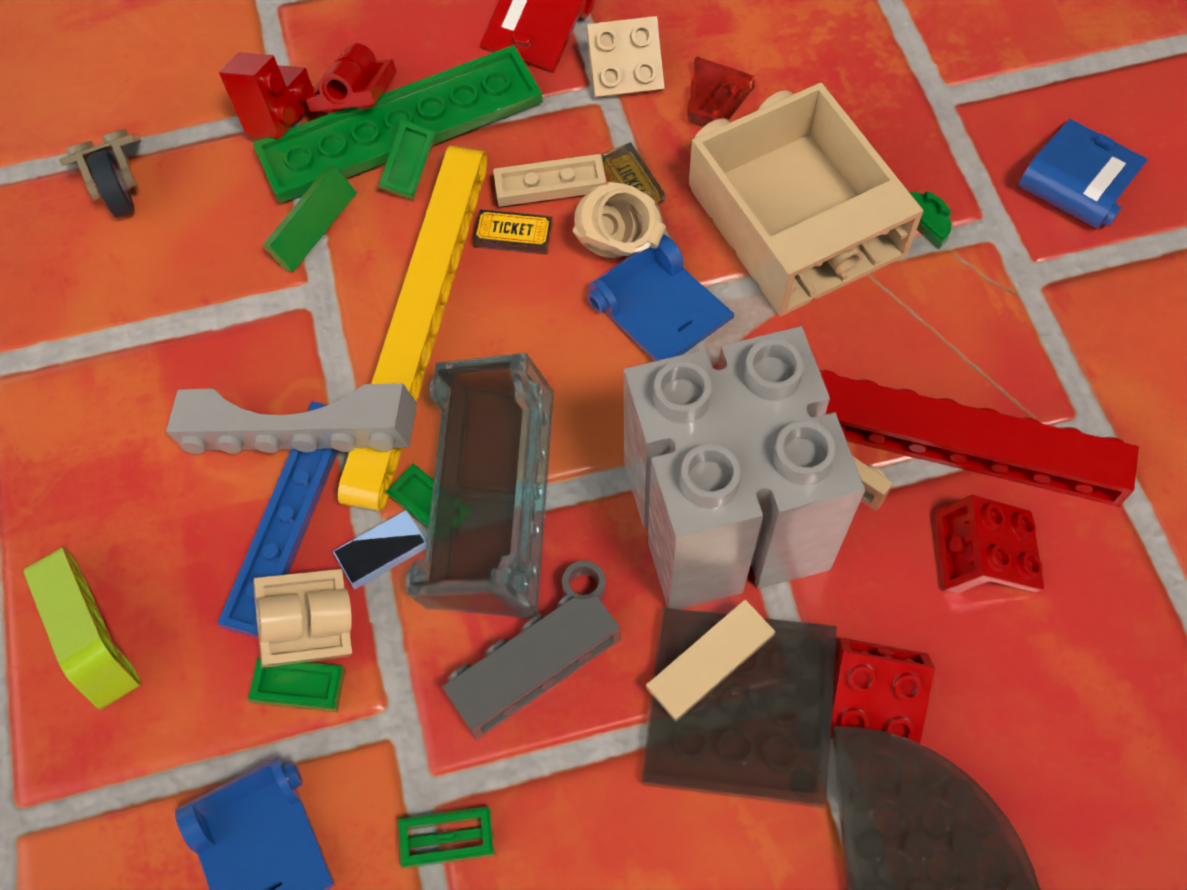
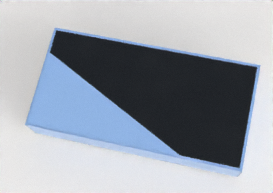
[333,510,428,590]

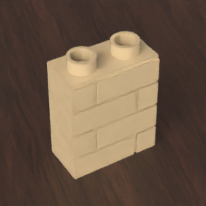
[689,82,923,317]

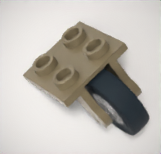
[59,129,140,218]

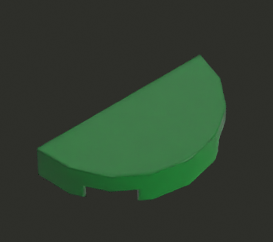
[907,189,952,250]

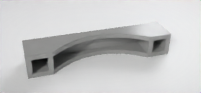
[166,383,417,454]

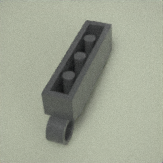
[442,560,621,740]

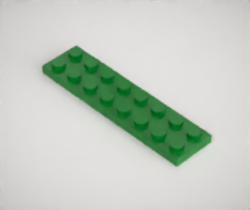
[252,45,543,204]

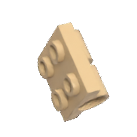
[586,16,665,98]
[253,569,352,668]

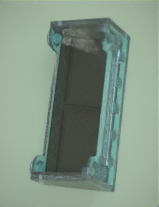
[406,353,554,618]

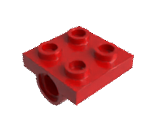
[305,43,397,113]

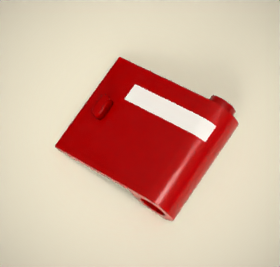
[479,0,595,73]

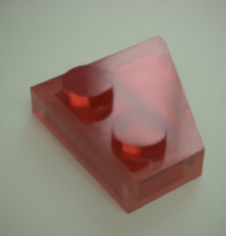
[687,57,755,127]

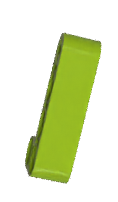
[23,546,141,710]

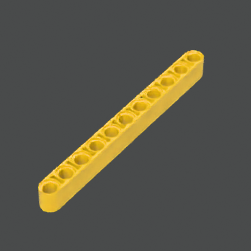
[338,146,487,512]

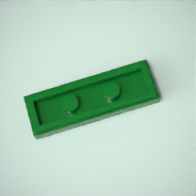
[262,165,357,272]

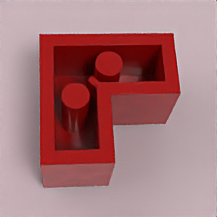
[218,52,314,139]

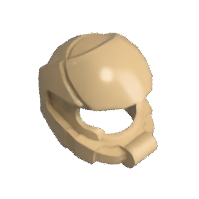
[573,182,666,258]

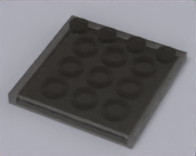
[641,608,837,808]

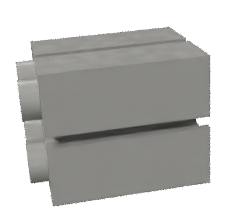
[624,326,865,612]

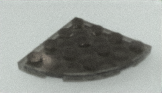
[832,727,1040,890]

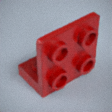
[935,494,1044,593]
[828,638,935,754]

